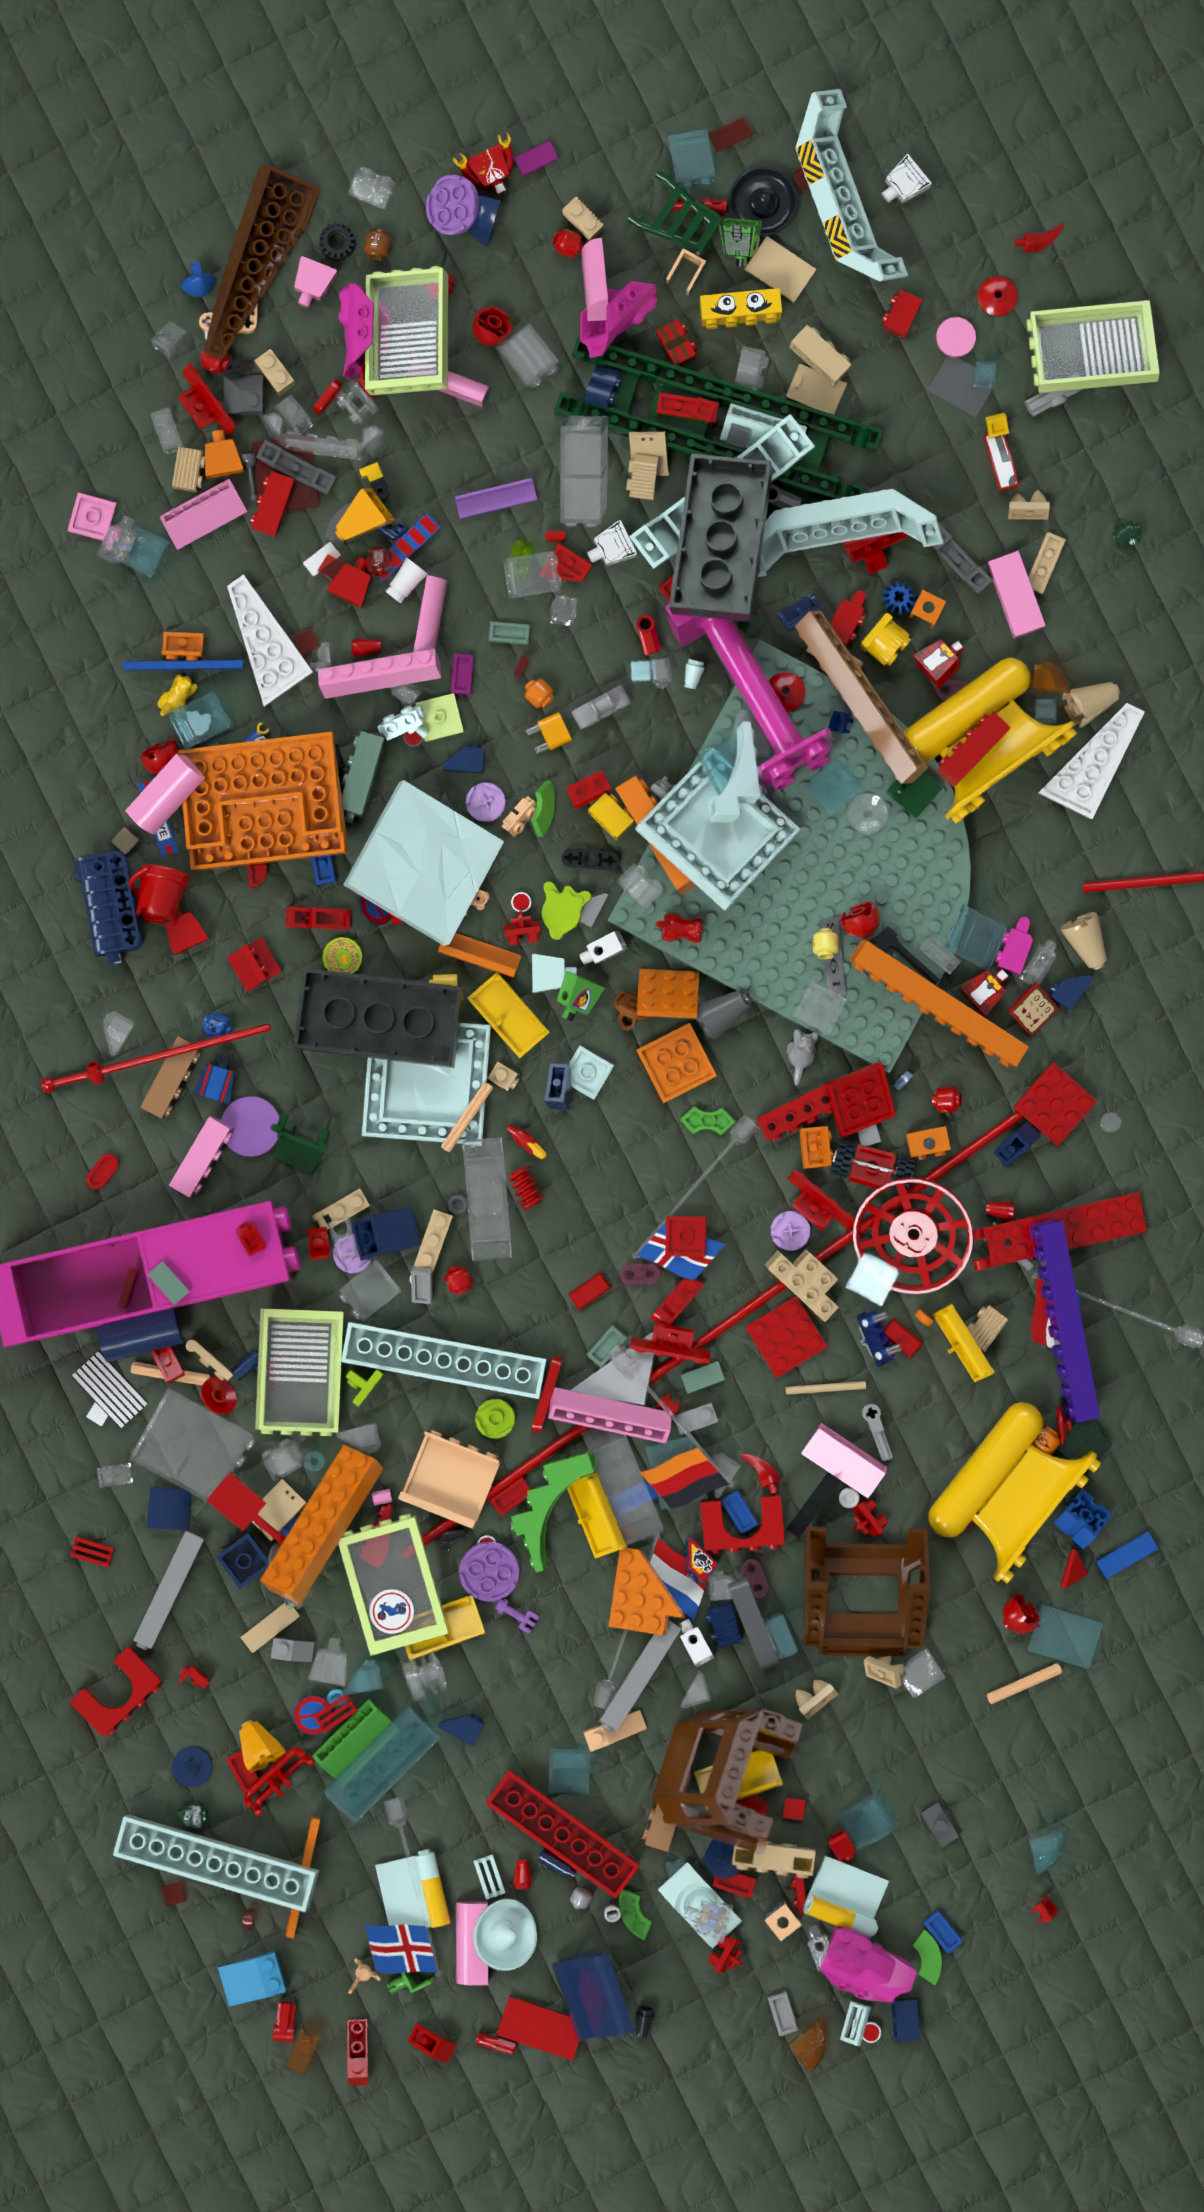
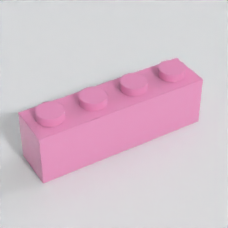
[169,1116,233,1198]

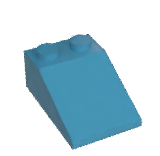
[218,1950,287,2006]

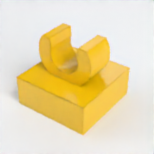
[985,413,1009,438]

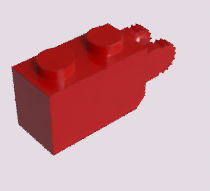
[830,590,866,647]

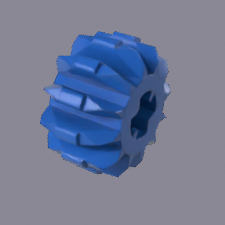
[882,581,916,615]

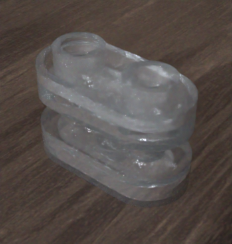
[335,380,379,425]

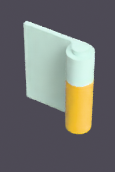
[375,1849,451,1928]
[803,1856,889,1939]

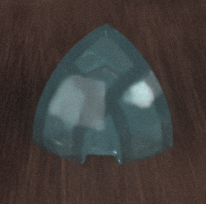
[1028,1826,1067,1875]

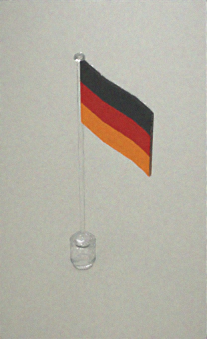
[607,1343,735,1509]

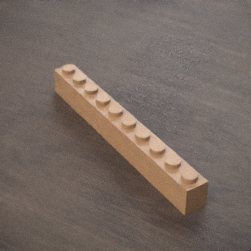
[795,611,928,784]

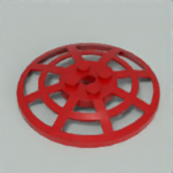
[853,1177,973,1294]

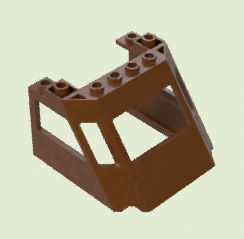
[803,1526,930,1656]
[652,1709,803,1854]

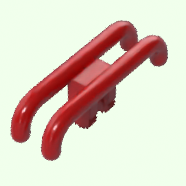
[244,1747,315,1816]

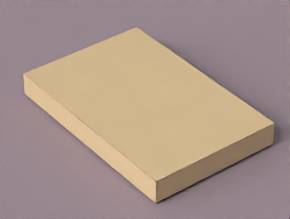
[745,236,816,303]

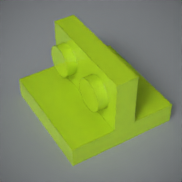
[346,1369,384,1407]

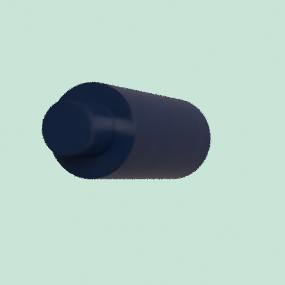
[230,1349,259,1381]
[537,1848,577,1878]

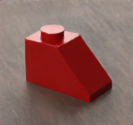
[827,1828,857,1862]
[408,2023,457,2063]

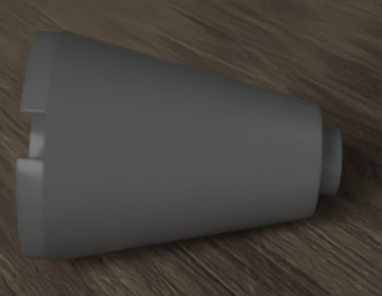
[697,990,752,1039]

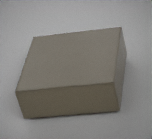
[111,827,139,855]

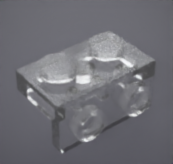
[348,168,396,210]

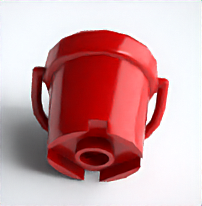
[128,864,191,925]

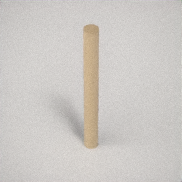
[786,1381,866,1395]

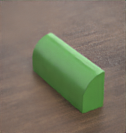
[312,1699,395,1782]

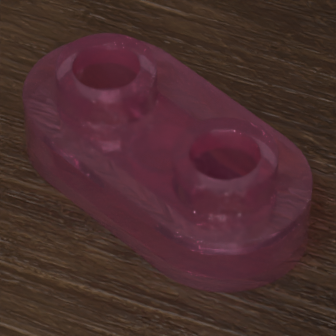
[935,680,969,700]
[620,1264,660,1285]
[741,1559,768,1598]

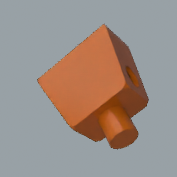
[205,430,244,479]

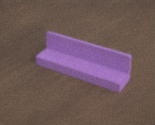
[455,478,537,519]

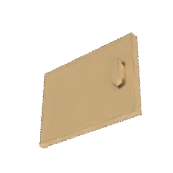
[786,364,847,414]
[629,432,669,476]
[251,1479,307,1541]

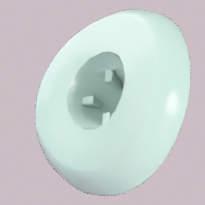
[473,1899,537,1971]

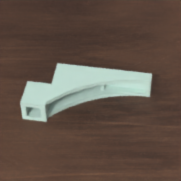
[708,722,762,822]

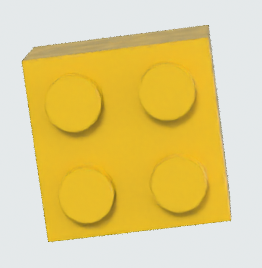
[588,793,634,841]

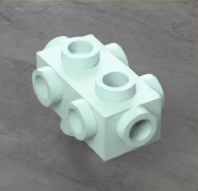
[378,705,429,741]

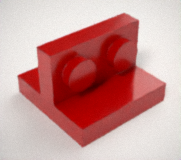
[227,938,282,992]

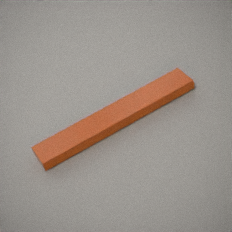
[285,1816,320,1938]

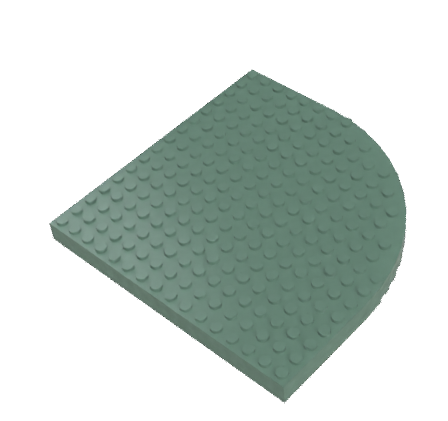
[607,640,971,1074]

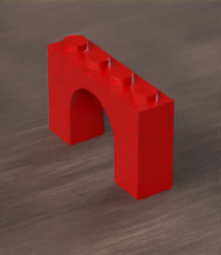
[700,1495,785,1554]
[70,1645,162,1737]

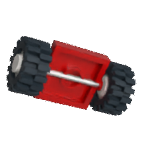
[830,1139,915,1192]

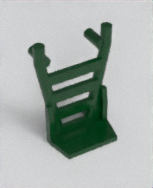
[627,170,723,256]
[271,1112,330,1173]

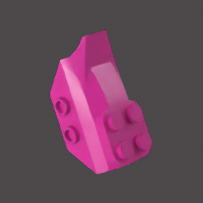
[580,281,658,358]
[339,283,391,380]
[820,1927,917,2002]

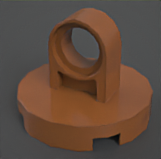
[614,991,650,1030]

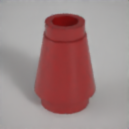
[351,638,381,658]
[986,1201,1016,1221]
[513,1860,533,1889]

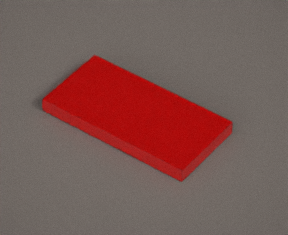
[497,1996,579,2060]

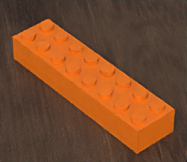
[260,1445,384,1605]

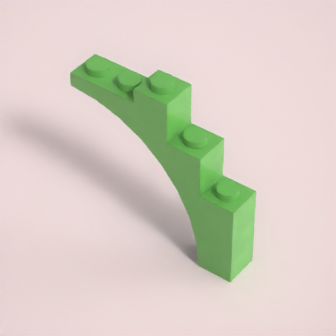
[510,1450,599,1572]

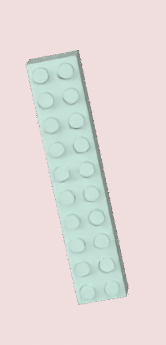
[341,1322,546,1399]
[113,1814,320,1912]

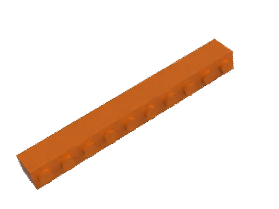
[849,940,1029,1068]

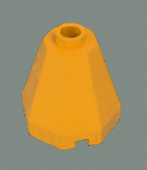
[239,1720,286,1772]

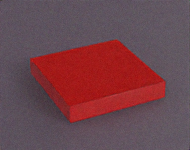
[665,1216,707,1257]

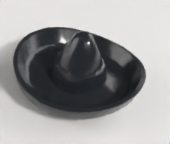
[728,167,798,236]

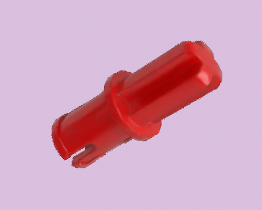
[475,2032,516,2055]

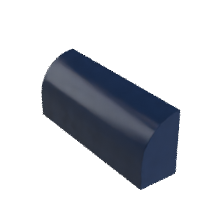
[97,1307,183,1362]

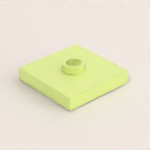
[415,693,464,742]

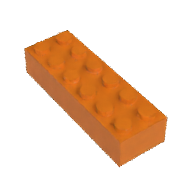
[615,776,697,896]

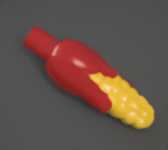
[506,1124,546,1159]

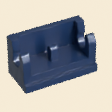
[777,594,823,633]
[891,1998,920,2042]

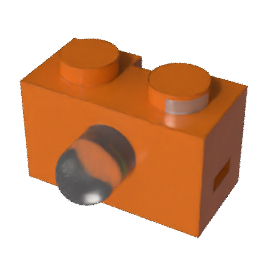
[905,1126,951,1161]

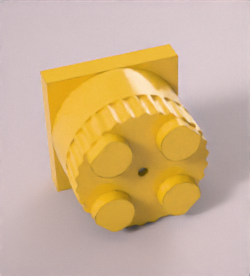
[860,613,911,666]

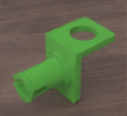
[387,1972,435,1994]

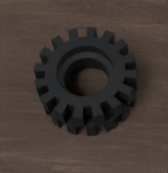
[319,222,356,261]

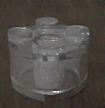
[261,1438,308,1482]

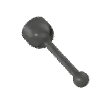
[240,453,258,502]

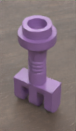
[494,1598,540,1634]

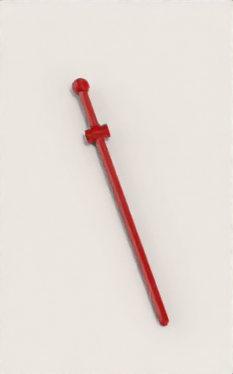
[41,1024,271,1093]

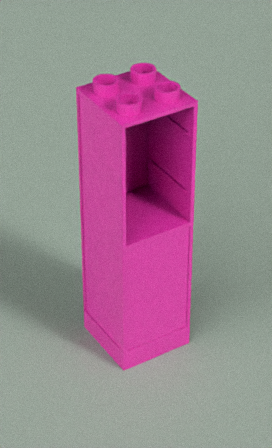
[0,1201,301,1347]

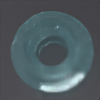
[304,1451,324,1471]

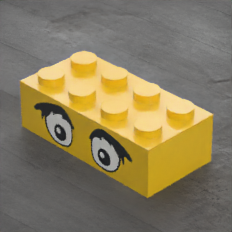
[699,288,782,329]

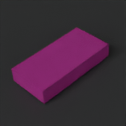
[514,140,558,177]
[450,653,474,695]

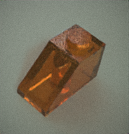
[1030,662,1071,694]
[285,2029,319,2074]

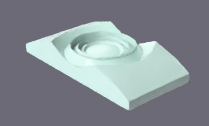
[658,1862,742,1948]

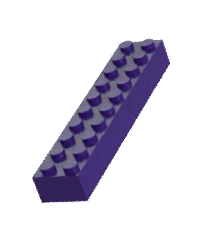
[1029,1218,1100,1423]

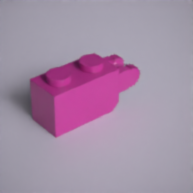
[995,917,1033,975]

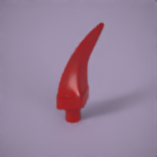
[1014,224,1064,253]
[740,1453,781,1495]

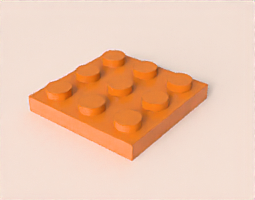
[637,969,699,1019]
[636,1023,717,1104]

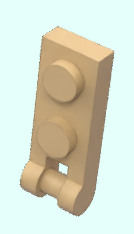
[311,1188,370,1231]
[186,1340,234,1381]

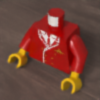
[453,132,514,196]

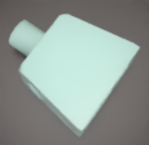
[532,954,577,993]

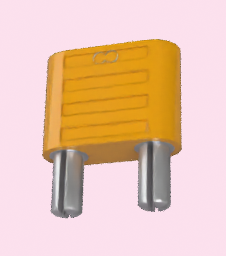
[526,712,572,754]

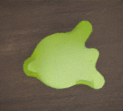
[542,881,592,940]

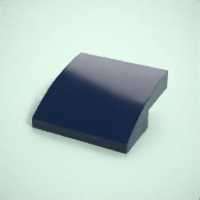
[147,1487,191,1530]

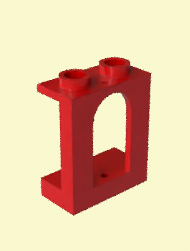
[566,770,611,810]

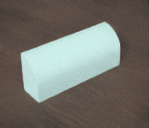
[720,403,807,448]

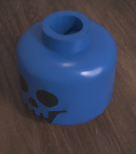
[202,1012,234,1038]

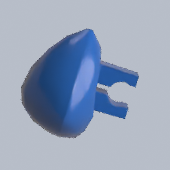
[180,262,217,298]

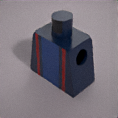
[193,1055,235,1105]

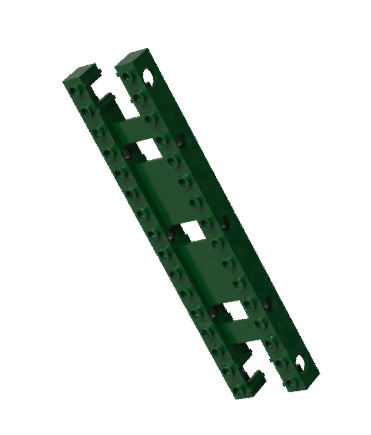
[554,335,883,500]

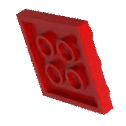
[825,1061,896,1138]
[1013,1062,1097,1146]
[745,1296,828,1378]

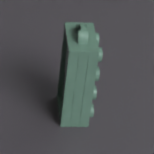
[341,731,385,823]

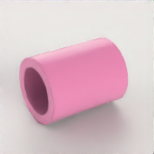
[372,1489,392,1506]

